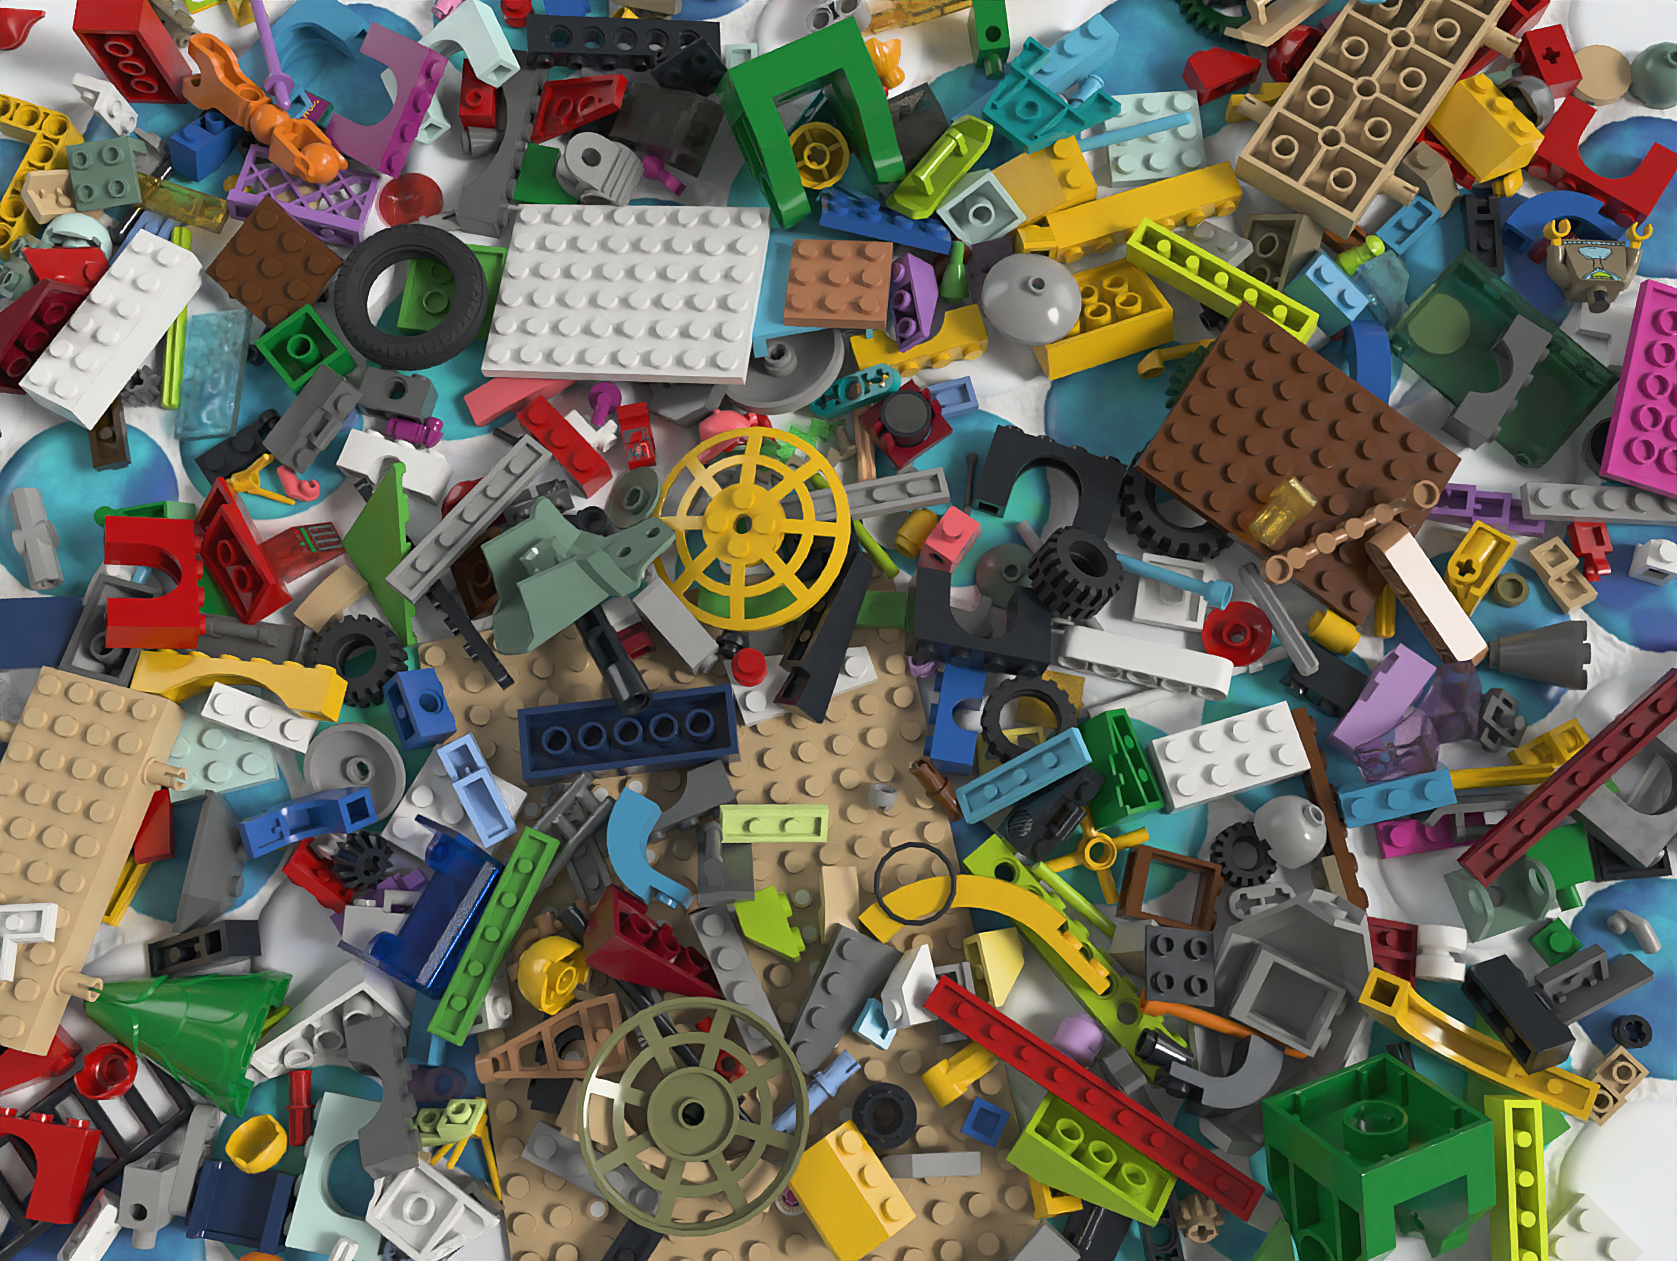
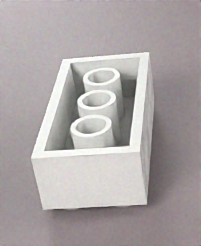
[1145,701,1311,815]

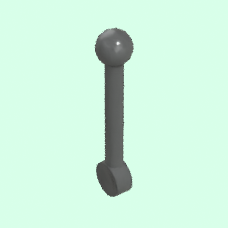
[963,452,979,516]

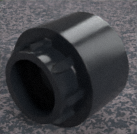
[852,1082,917,1150]

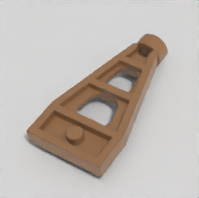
[475,993,631,1084]

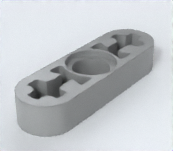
[168,1103,220,1217]

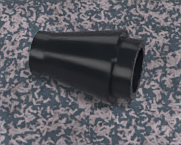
[1134,1028,1194,1068]

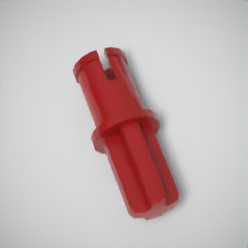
[285,1070,315,1147]

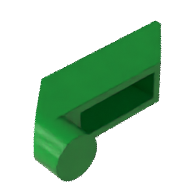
[94,501,196,529]

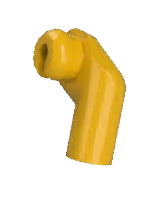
[1492,168,1523,198]

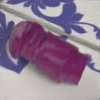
[386,416,444,449]

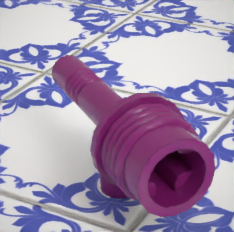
[588,381,622,426]

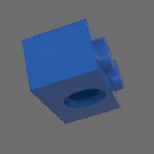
[381,668,457,751]

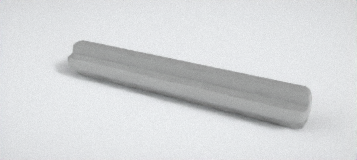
[1238,562,1319,676]

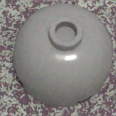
[1254,795,1327,869]

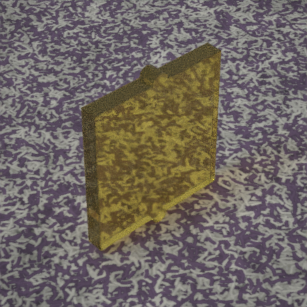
[1015,670,1085,730]

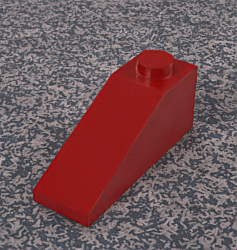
[0,1024,83,1097]

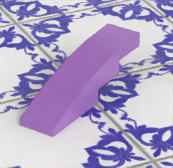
[1426,483,1545,538]

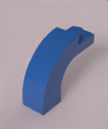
[1501,191,1625,255]
[1341,319,1391,405]
[237,787,378,858]

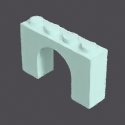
[380,0,521,145]
[284,1092,420,1261]

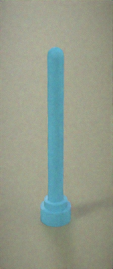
[1077,112,1192,153]
[1115,552,1233,610]

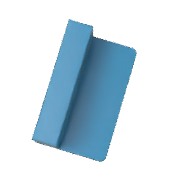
[406,989,449,1067]

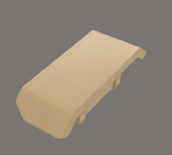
[1223,0,1330,47]

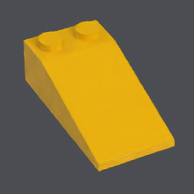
[991,135,1098,246]

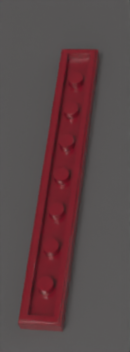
[1456,668,1677,888]

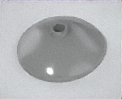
[981,253,1081,346]
[303,722,406,825]

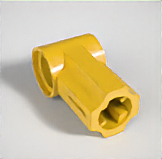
[919,1041,998,1108]

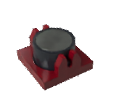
[858,379,953,471]

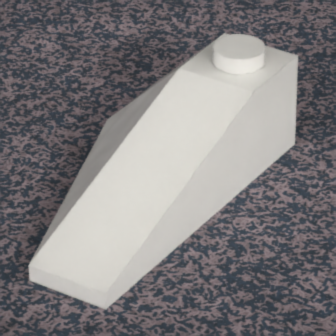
[250,953,411,1079]

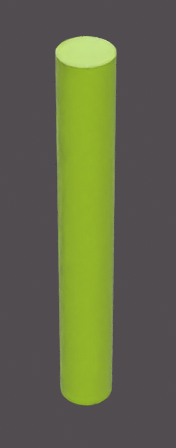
[1031,860,1117,940]

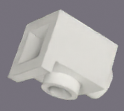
[1629,539,1677,586]

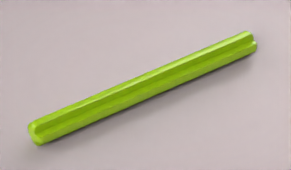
[160,227,192,410]

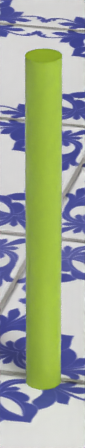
[809,472,900,579]

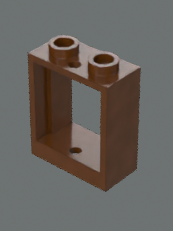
[1115,843,1224,932]

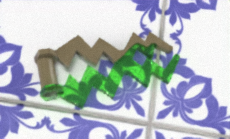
[739,417,857,485]

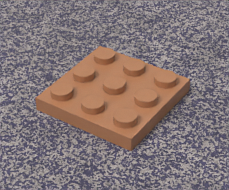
[783,239,893,330]

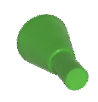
[938,241,970,304]

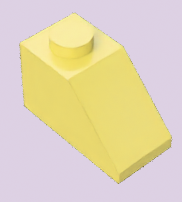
[962,927,1025,1008]

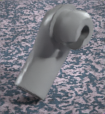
[1607,909,1662,954]

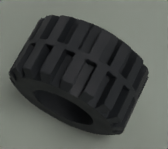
[1028,526,1124,621]
[311,614,409,708]

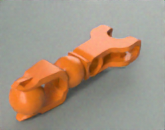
[181,33,348,184]

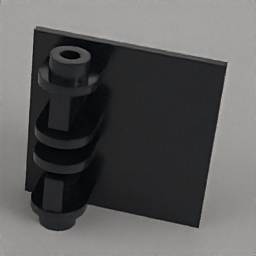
[649,36,728,114]
[1145,925,1215,1008]

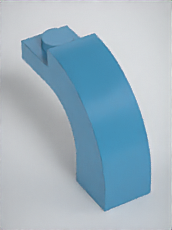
[607,787,694,910]

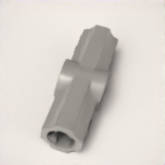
[8,487,64,591]

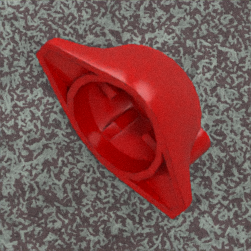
[0,8,46,51]

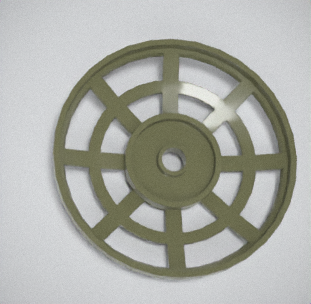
[577,997,809,1237]

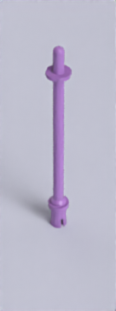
[250,0,294,110]

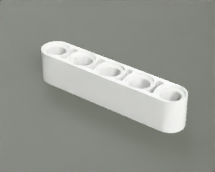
[1057,625,1234,701]

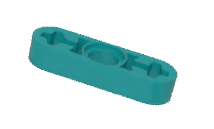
[809,363,901,419]

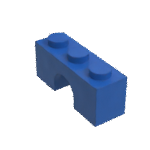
[923,663,987,776]

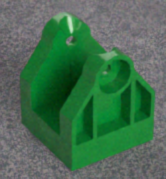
[715,15,905,231]
[1261,1052,1496,1261]

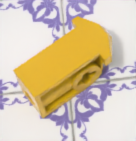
[1442,520,1518,618]

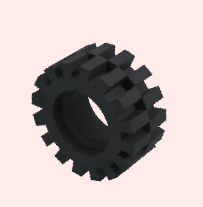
[1210,821,1278,888]

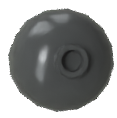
[1496,75,1555,133]

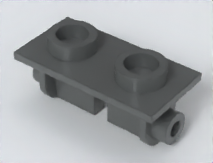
[503,478,575,529]

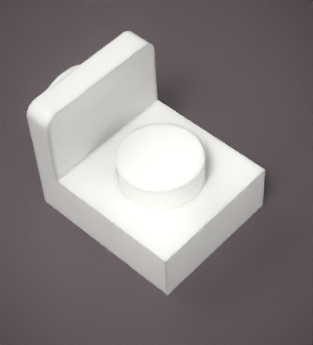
[564,409,620,454]

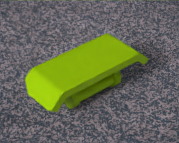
[885,114,993,220]

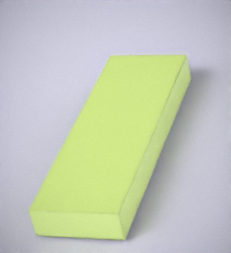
[719,804,829,843]

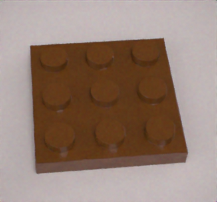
[205,195,345,330]

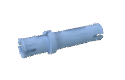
[771,1049,861,1134]

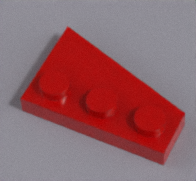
[530,73,628,145]

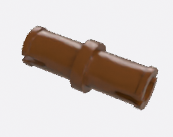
[909,756,964,822]

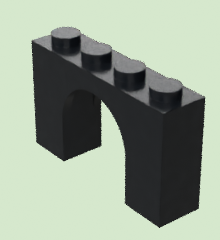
[971,425,1128,540]
[904,566,1051,678]

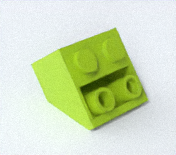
[733,885,806,963]

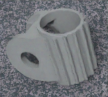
[556,132,644,207]

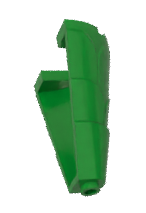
[82,970,293,1119]

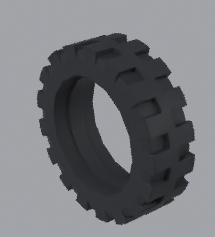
[980,675,1077,764]

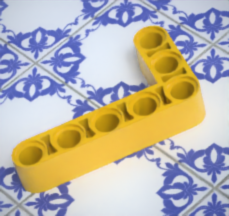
[0,94,84,263]

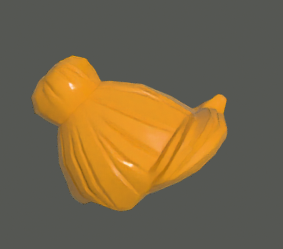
[865,38,905,91]

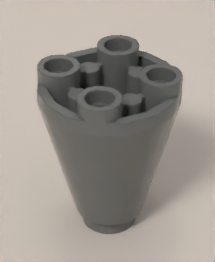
[1488,620,1591,690]

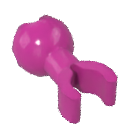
[641,154,687,197]

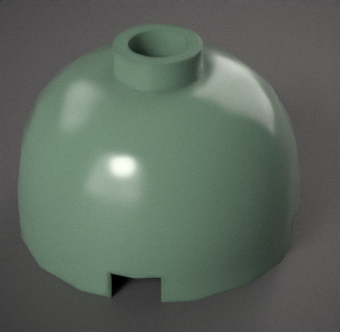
[1628,42,1677,110]

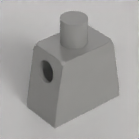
[118,1152,180,1249]

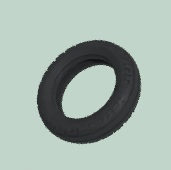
[334,224,488,371]

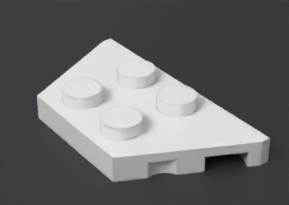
[365,1156,500,1261]

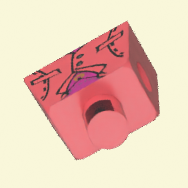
[917,505,981,575]

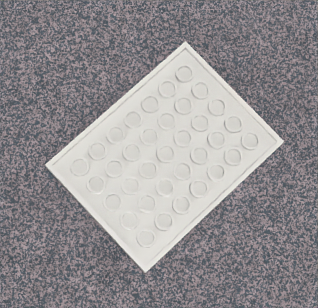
[481,204,773,385]

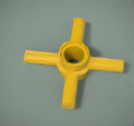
[1044,804,1150,905]

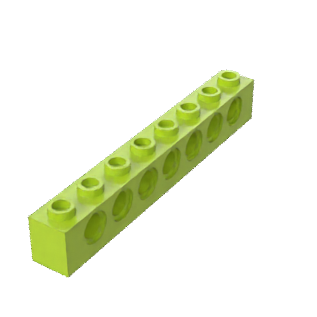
[960,833,1189,1089]

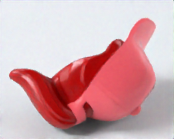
[697,409,781,465]

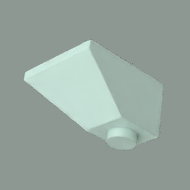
[936,168,1027,258]

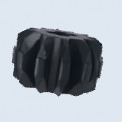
[330,830,394,893]

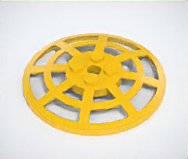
[651,426,851,632]

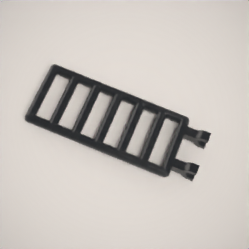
[0,1041,196,1261]

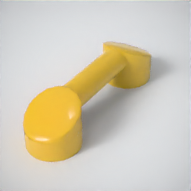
[1137,339,1215,379]

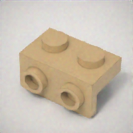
[20,169,104,224]

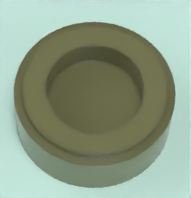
[1491,572,1529,608]

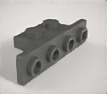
[1534,943,1654,1026]

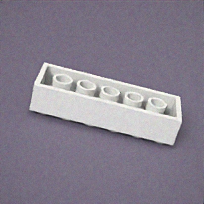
[19,229,208,431]

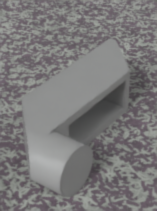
[878,1151,981,1178]

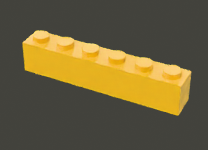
[1043,160,1243,263]

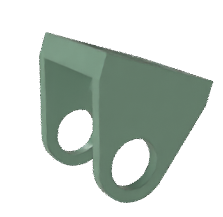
[1443,854,1556,943]

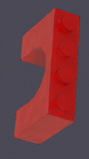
[1521,94,1677,230]
[103,516,206,649]
[0,1106,102,1224]

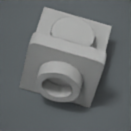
[133,127,169,187]

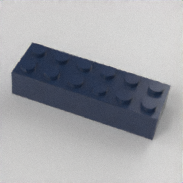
[517,684,741,787]

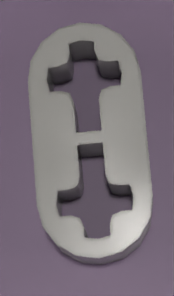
[1225,882,1296,922]

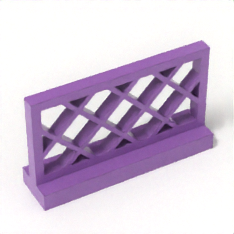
[227,144,380,249]

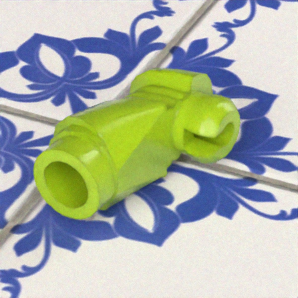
[1334,235,1385,276]

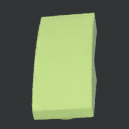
[413,1099,486,1147]

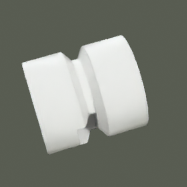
[1415,925,1467,983]

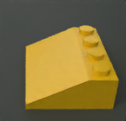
[1031,257,1174,381]

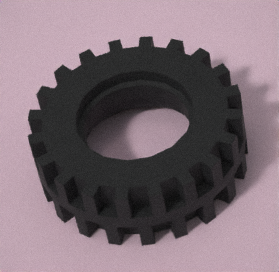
[1119,440,1235,563]

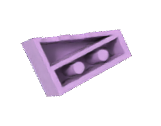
[1324,643,1437,766]

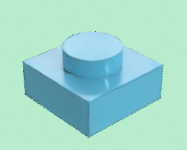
[852,998,897,1050]

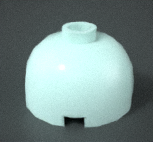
[41,213,113,263]

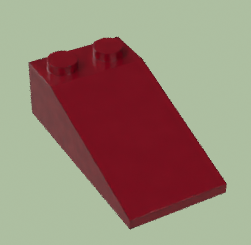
[0,278,93,395]

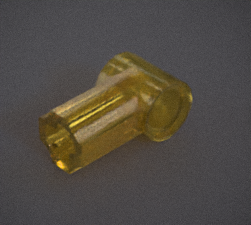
[1248,475,1318,547]

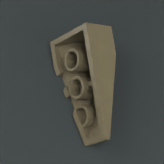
[1243,214,1325,298]

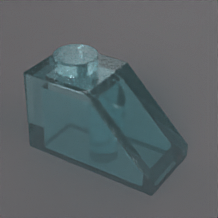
[1351,249,1409,332]

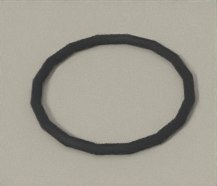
[874,842,957,926]

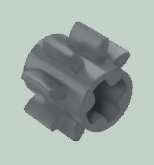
[119,365,162,408]

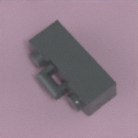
[262,363,363,475]

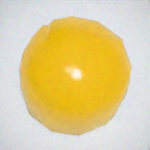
[225,1114,288,1174]

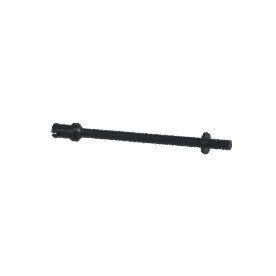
[556,903,755,1143]

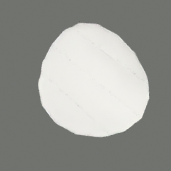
[862,511,909,550]

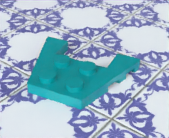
[982,36,1121,155]

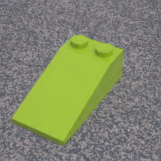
[1006,1092,1178,1227]

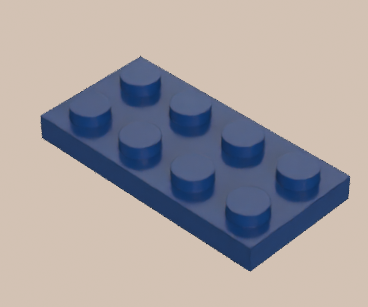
[818,191,952,255]

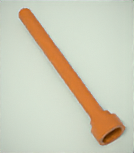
[1139,987,1308,1060]

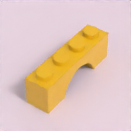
[849,303,989,385]

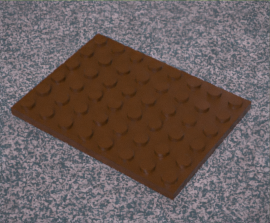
[1133,300,1462,627]

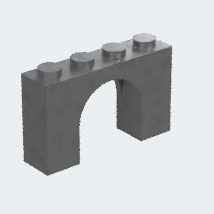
[1568,718,1677,868]

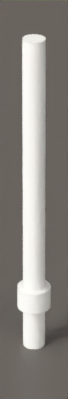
[1087,645,1287,719]

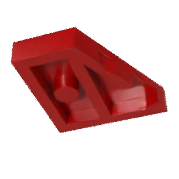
[19,247,110,289]

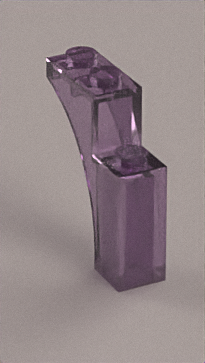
[1353,659,1482,783]

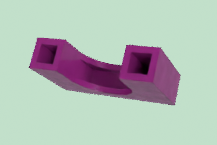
[325,21,449,179]

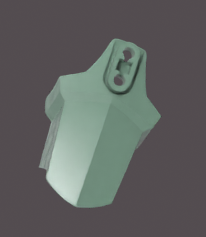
[480,496,676,655]

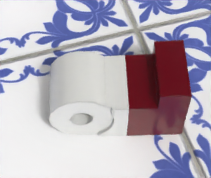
[601,595,656,661]

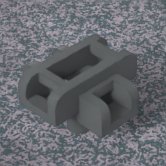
[1468,688,1528,753]

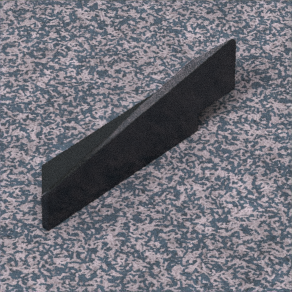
[773,551,874,724]

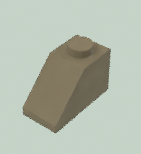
[1394,141,1461,222]

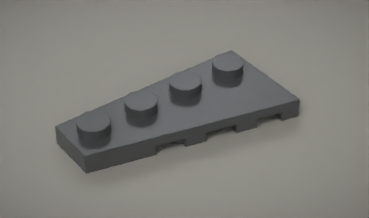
[778,923,905,1076]

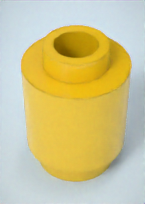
[893,507,939,560]
[1306,608,1361,657]

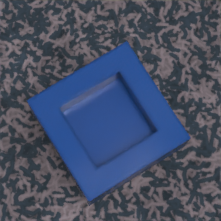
[960,1096,1011,1148]

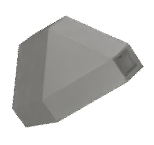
[1187,888,1374,1157]

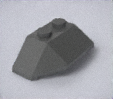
[172,789,250,934]

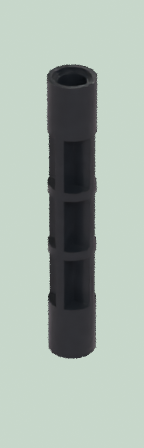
[573,604,653,716]

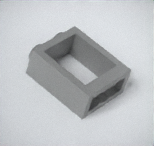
[1228,943,1348,1057]

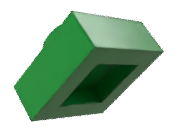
[1527,917,1583,967]

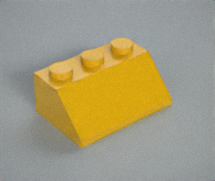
[1425,73,1545,184]
[778,1119,916,1261]

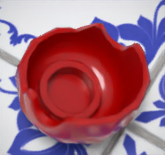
[74,1042,138,1100]

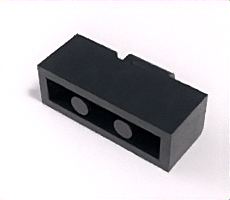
[996,763,1107,862]
[1460,954,1576,1075]

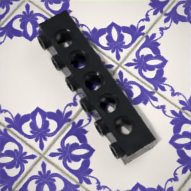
[526,14,721,73]

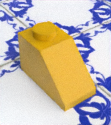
[1014,225,1057,259]

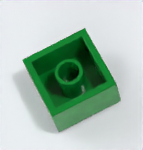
[254,303,358,396]

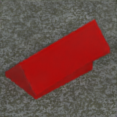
[194,477,293,625]

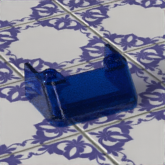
[337,814,506,1000]

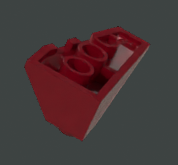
[583,883,727,1001]

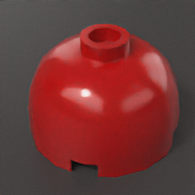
[1266,24,1326,83]

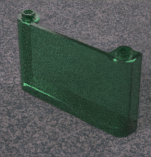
[1387,248,1620,468]

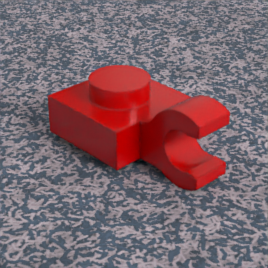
[1566,521,1613,582]

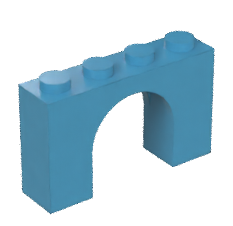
[237,0,370,119]

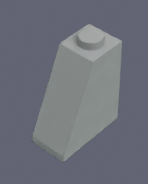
[632,576,720,677]

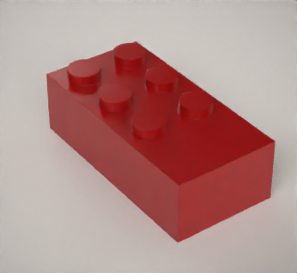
[72,0,192,104]

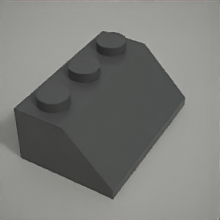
[58,573,168,688]

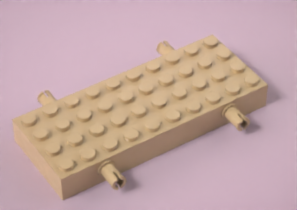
[1234,0,1522,240]
[0,666,188,1056]

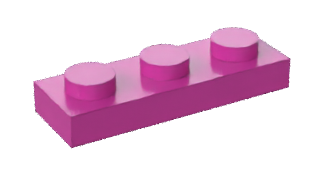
[1374,812,1486,860]

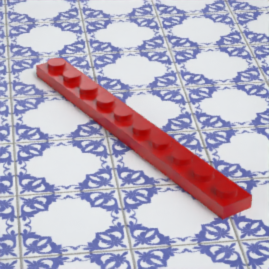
[922,974,1266,1222]

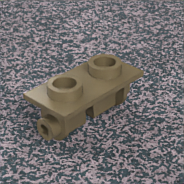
[148,0,202,48]

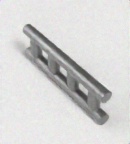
[491,770,616,903]

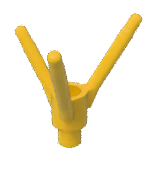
[226,453,295,506]
[430,1097,502,1201]

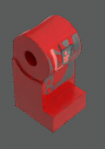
[616,401,657,471]

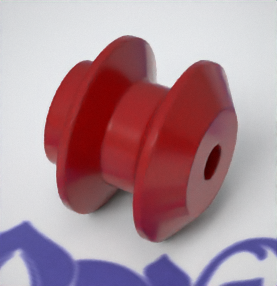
[500,0,534,28]
[731,648,767,687]

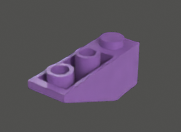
[889,252,938,353]

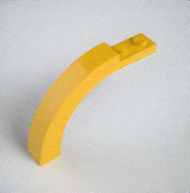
[858,874,1110,996]
[1358,967,1601,1122]

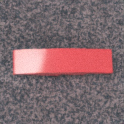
[464,377,579,427]

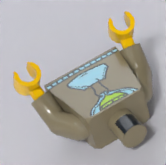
[1543,219,1653,314]

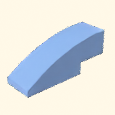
[436,732,519,848]

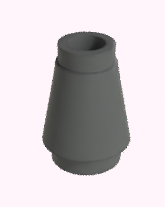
[460,126,506,159]

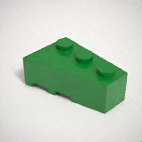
[1077,708,1167,831]

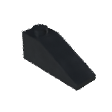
[148,920,262,977]

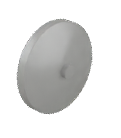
[724,328,844,415]

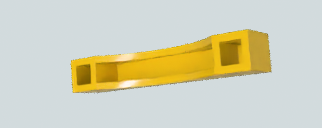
[129,649,348,723]

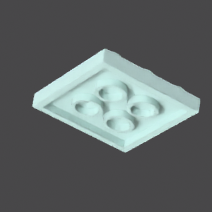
[1102,90,1207,188]
[166,685,280,805]

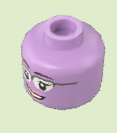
[1051,1013,1105,1069]

